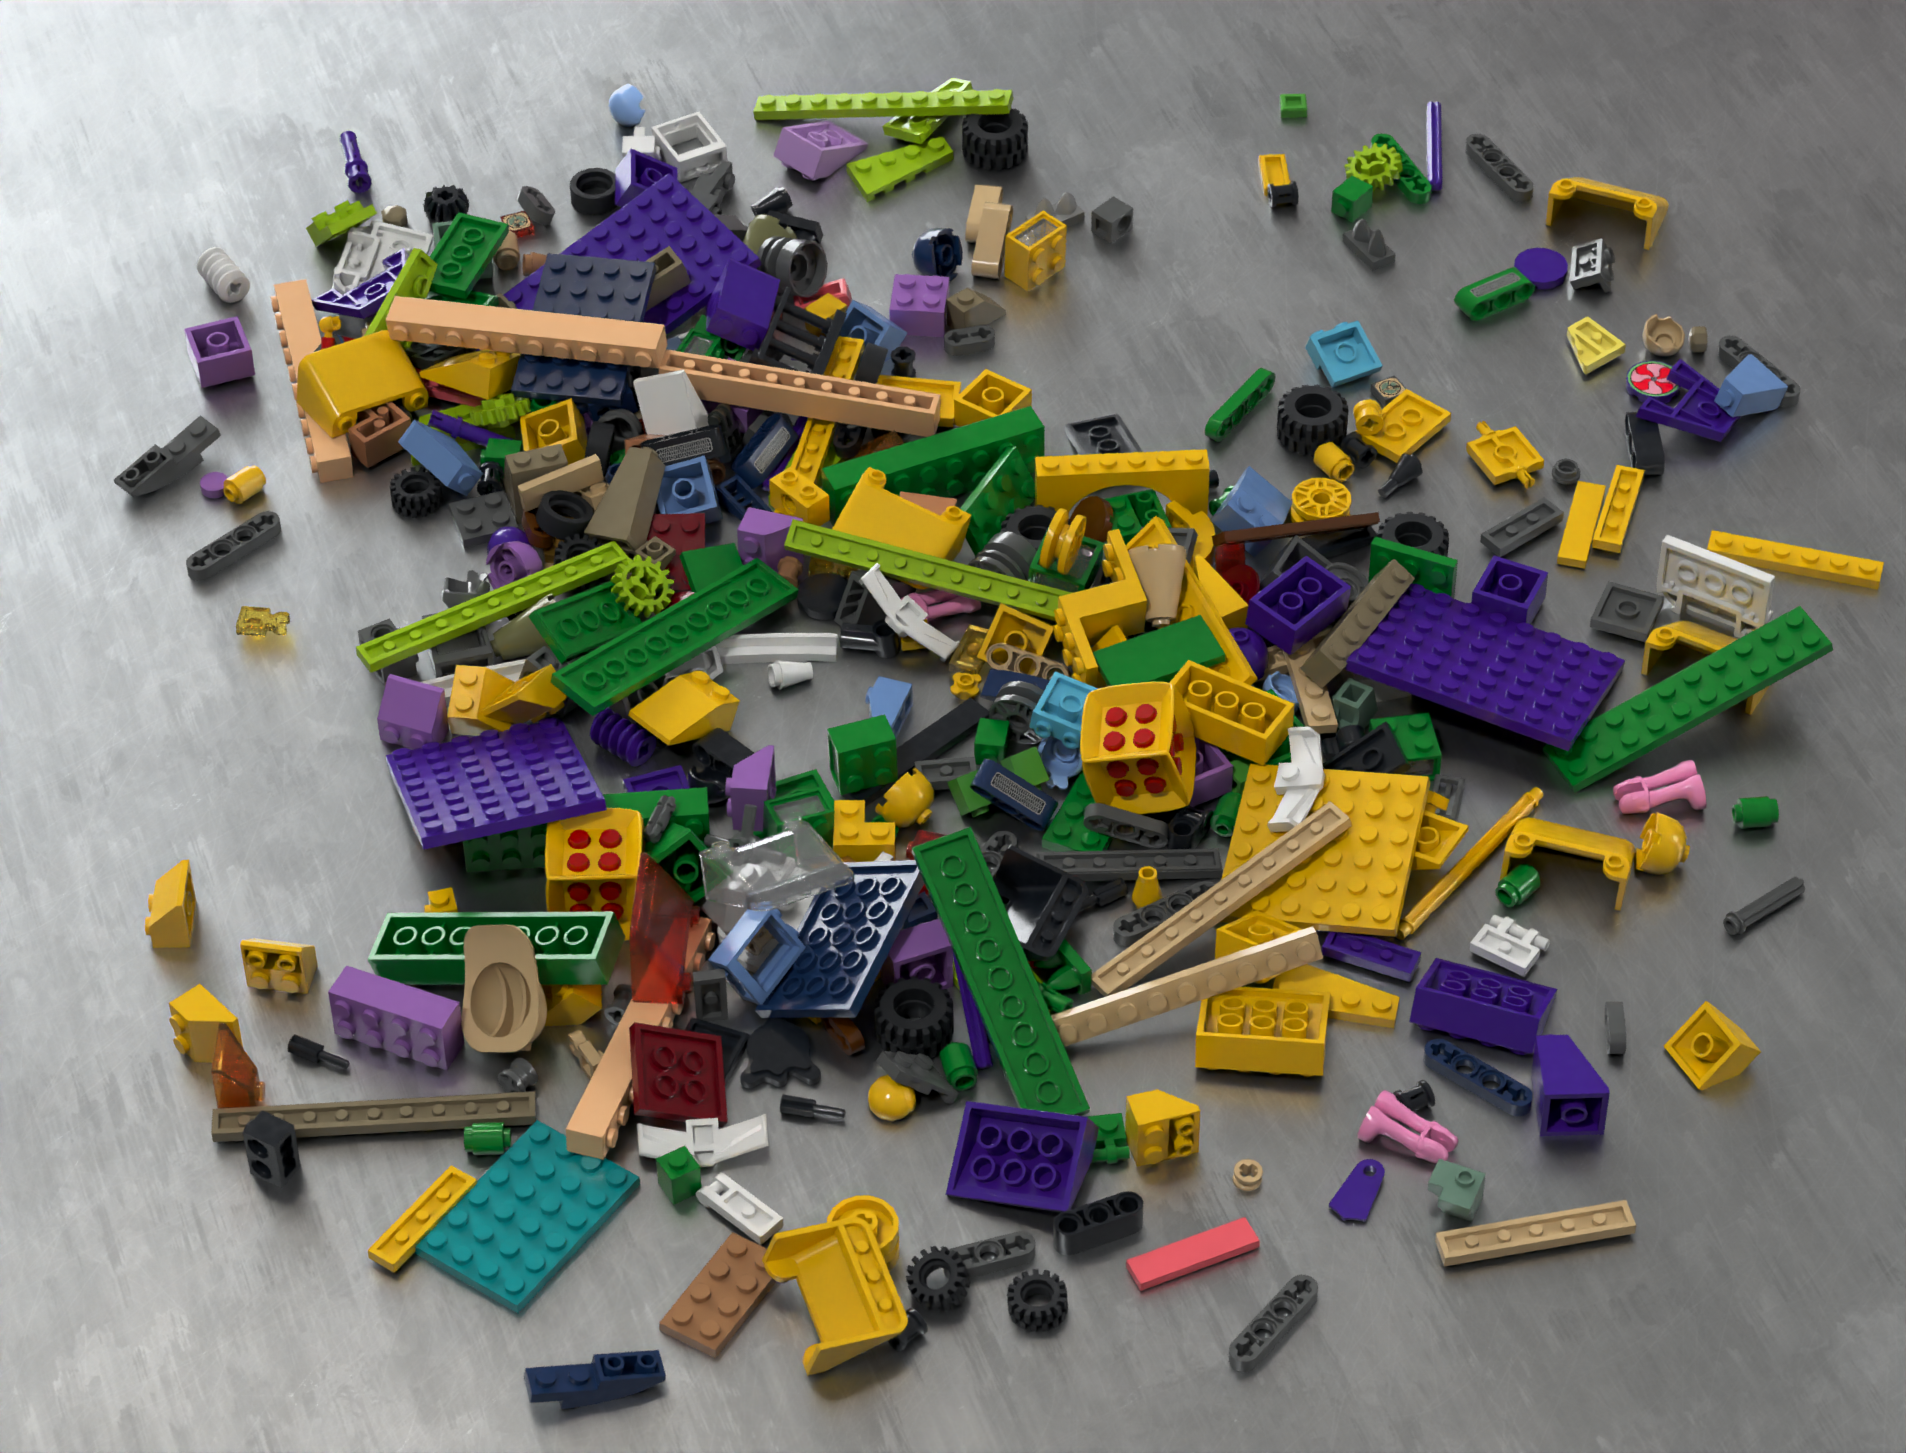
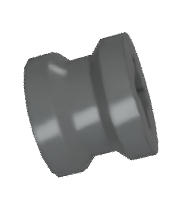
[498,1057,538,1093]

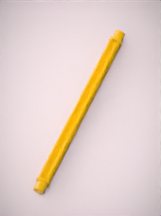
[1396,787,1544,940]

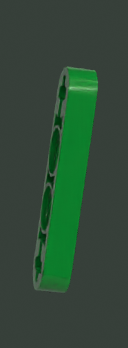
[1371,133,1432,204]
[1205,368,1276,442]

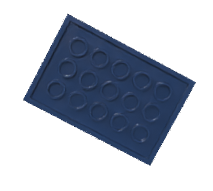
[511,253,656,407]
[755,860,925,1018]

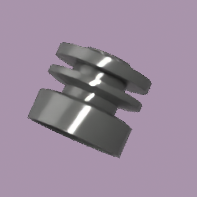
[756,236,828,297]
[968,531,1037,609]

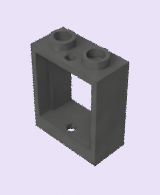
[421,613,494,678]

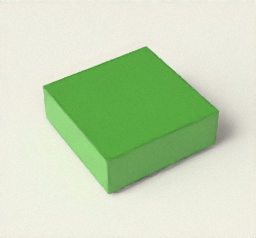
[1279,94,1307,118]

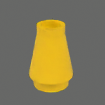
[1132,866,1163,909]

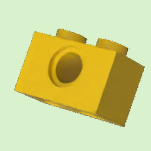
[769,466,830,526]

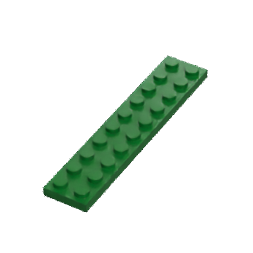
[550,558,799,716]
[1543,606,1833,793]
[912,827,1090,1116]

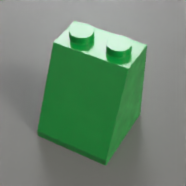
[642,822,730,912]

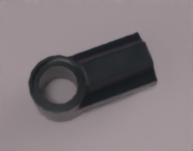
[840,619,900,659]

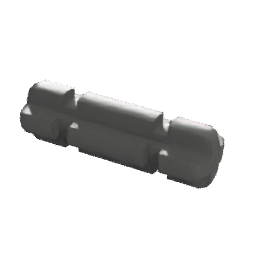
[643,795,676,844]

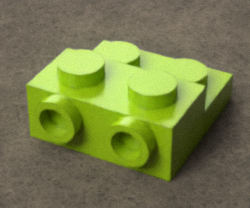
[306,200,377,247]

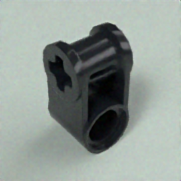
[1167,804,1213,849]

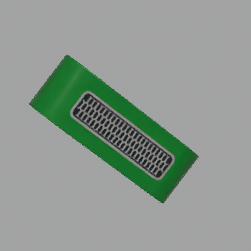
[1454,267,1534,321]

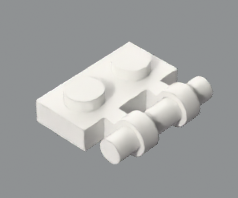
[1469,914,1550,977]

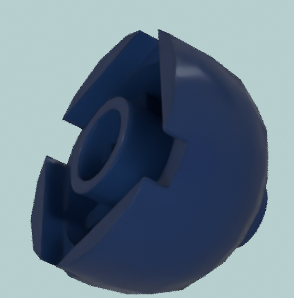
[912,228,963,282]

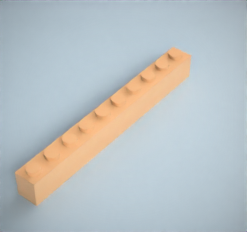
[270,279,354,483]
[386,296,667,369]
[659,349,940,437]
[566,911,716,1160]

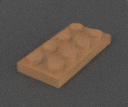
[659,1232,777,1358]

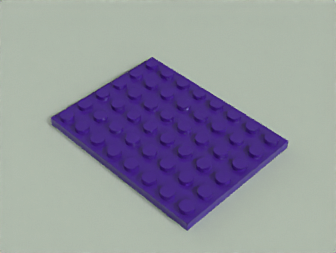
[503,173,762,335]
[1344,583,1625,751]
[385,717,607,850]

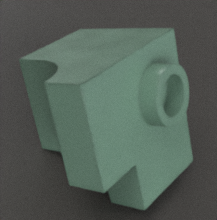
[1330,678,1378,734]
[1427,1159,1486,1222]

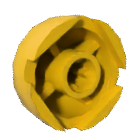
[875,768,935,828]
[1634,812,1690,875]

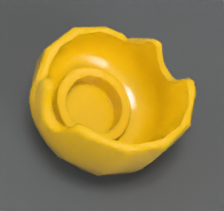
[868,1075,916,1122]

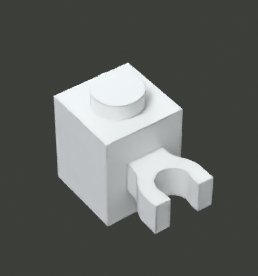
[622,127,661,161]

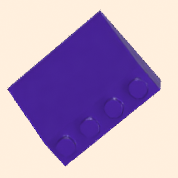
[1409,958,1557,1055]
[946,1101,1099,1212]

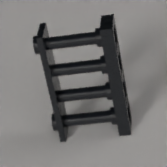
[749,286,847,375]

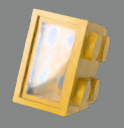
[1004,210,1067,292]

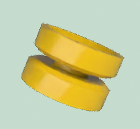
[827,1195,899,1271]

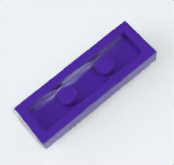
[1322,931,1421,982]

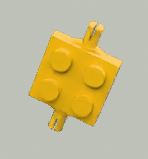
[1466,421,1544,488]

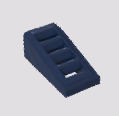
[715,474,773,521]

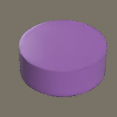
[200,472,228,498]

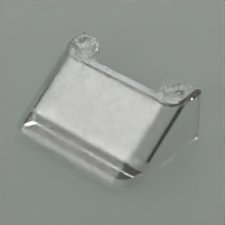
[699,817,855,911]

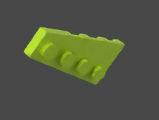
[846,136,954,203]

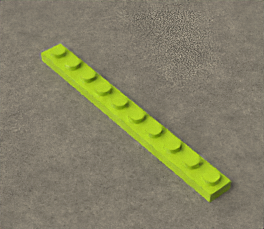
[753,89,1014,120]
[784,519,1072,621]
[356,540,628,673]

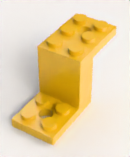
[1053,529,1147,687]

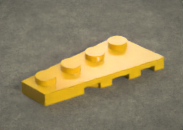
[1273,964,1400,1029]

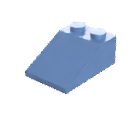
[1210,466,1292,557]

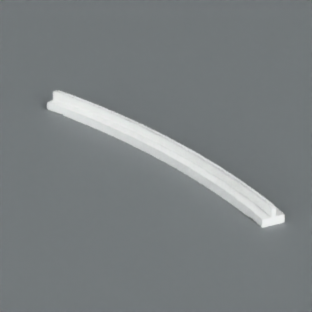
[422,633,838,706]

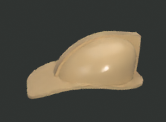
[461,924,547,1053]

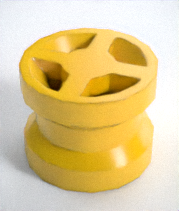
[1353,399,1384,435]

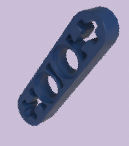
[1424,1039,1533,1116]

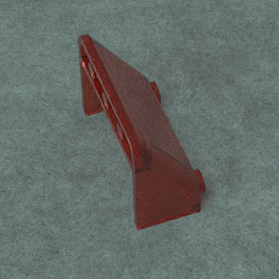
[629,852,700,1005]

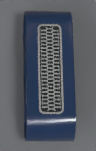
[731,413,798,489]
[970,759,1058,831]

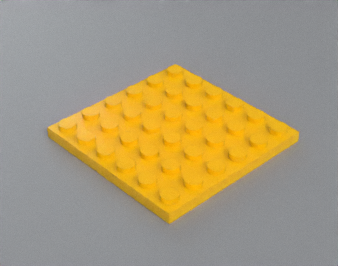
[1220,764,1430,937]

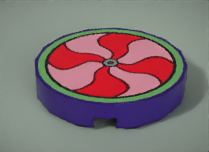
[1625,360,1681,404]

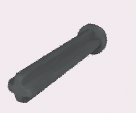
[1723,877,1805,935]

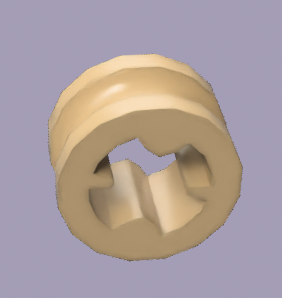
[1233,1159,1263,1191]

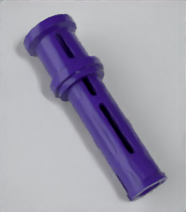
[340,131,372,193]

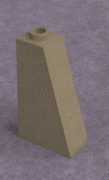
[584,447,666,555]

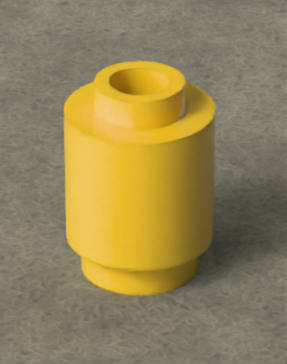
[1313,442,1355,482]
[223,465,266,504]

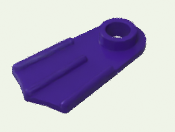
[1329,1159,1385,1222]

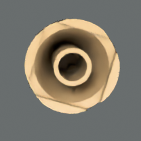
[1128,544,1187,627]

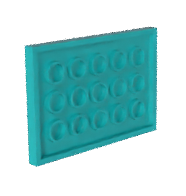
[415,1120,640,1314]

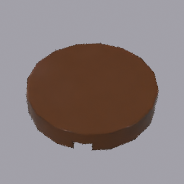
[1070,496,1113,552]

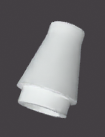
[767,660,813,689]

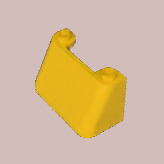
[296,330,428,438]

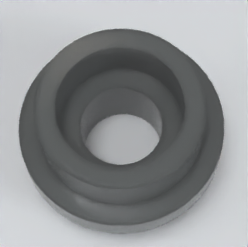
[1552,459,1580,485]

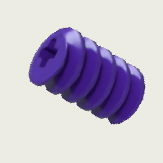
[590,708,656,767]

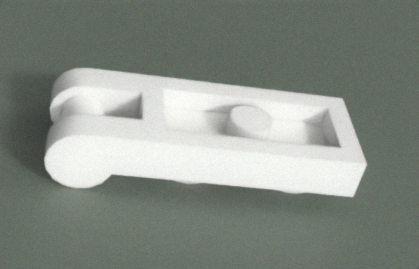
[696,1173,784,1245]

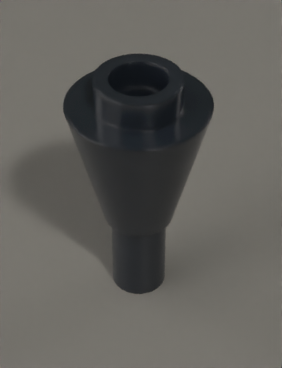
[1378,454,1423,498]

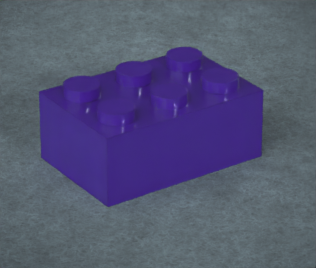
[1245,556,1351,656]

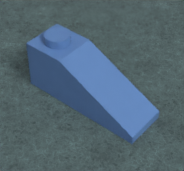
[865,676,913,738]

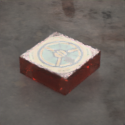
[500,211,534,238]

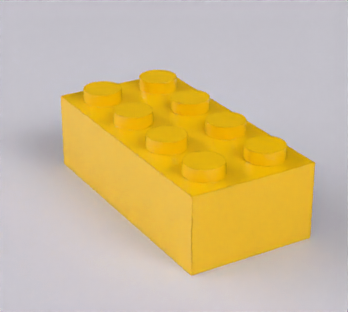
[1170,660,1295,766]

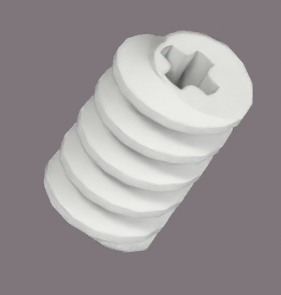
[197,247,250,303]

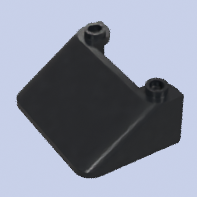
[993,845,1089,961]

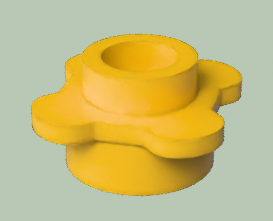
[950,672,982,700]

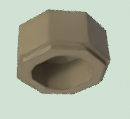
[381,205,408,227]
[1688,326,1708,353]

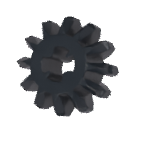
[423,184,469,223]

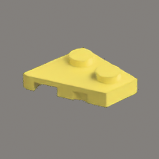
[1567,316,1626,375]

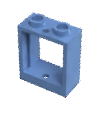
[708,902,806,1005]

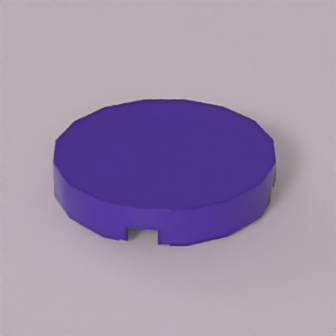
[1514,248,1568,290]

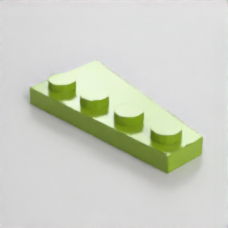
[882,77,973,144]
[364,248,438,350]

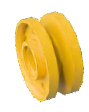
[1290,478,1352,523]
[1039,508,1087,575]

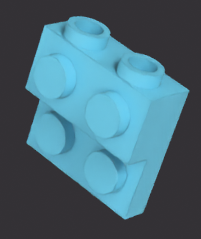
[1305,320,1383,388]
[1029,671,1098,749]

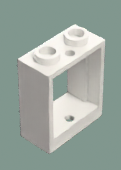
[652,111,727,183]

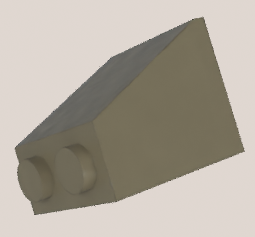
[503,444,568,524]

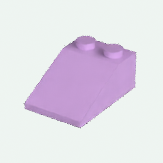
[773,121,868,181]

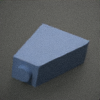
[1714,354,1788,417]
[398,420,483,496]

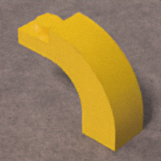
[1165,500,1215,571]

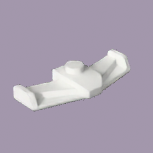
[859,563,961,662]
[1267,726,1325,832]
[637,1114,769,1168]

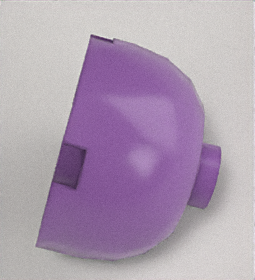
[486,541,543,590]

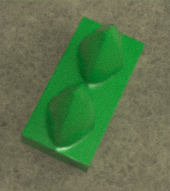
[1034,938,1092,995]

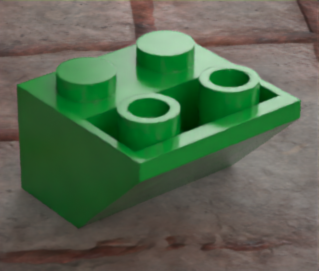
[1105,489,1171,545]

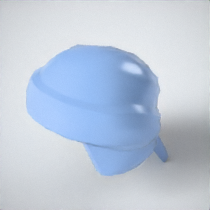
[1038,736,1083,790]

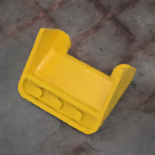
[1546,177,1668,250]
[832,467,972,589]
[1641,620,1769,715]
[1500,817,1636,911]
[762,1217,908,1376]

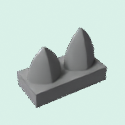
[1025,192,1085,237]

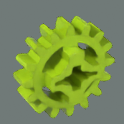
[1344,143,1403,192]
[469,393,531,429]
[611,555,675,618]

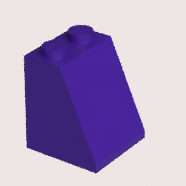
[706,258,780,351]
[1531,1034,1610,1137]

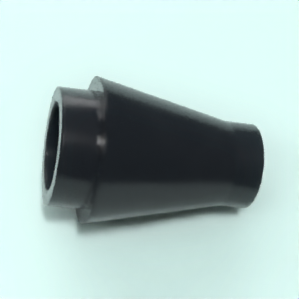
[751,187,793,216]

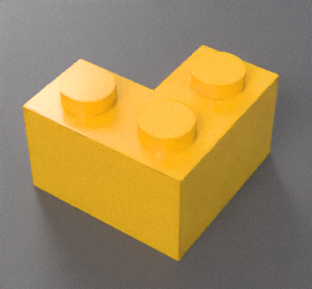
[833,800,896,862]

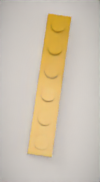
[1707,530,1884,590]

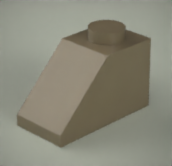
[946,287,1006,329]

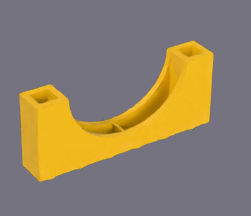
[1035,449,1210,516]

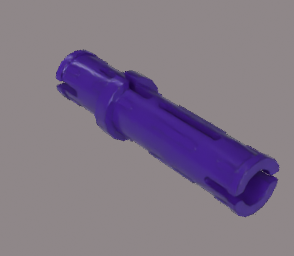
[427,409,513,447]

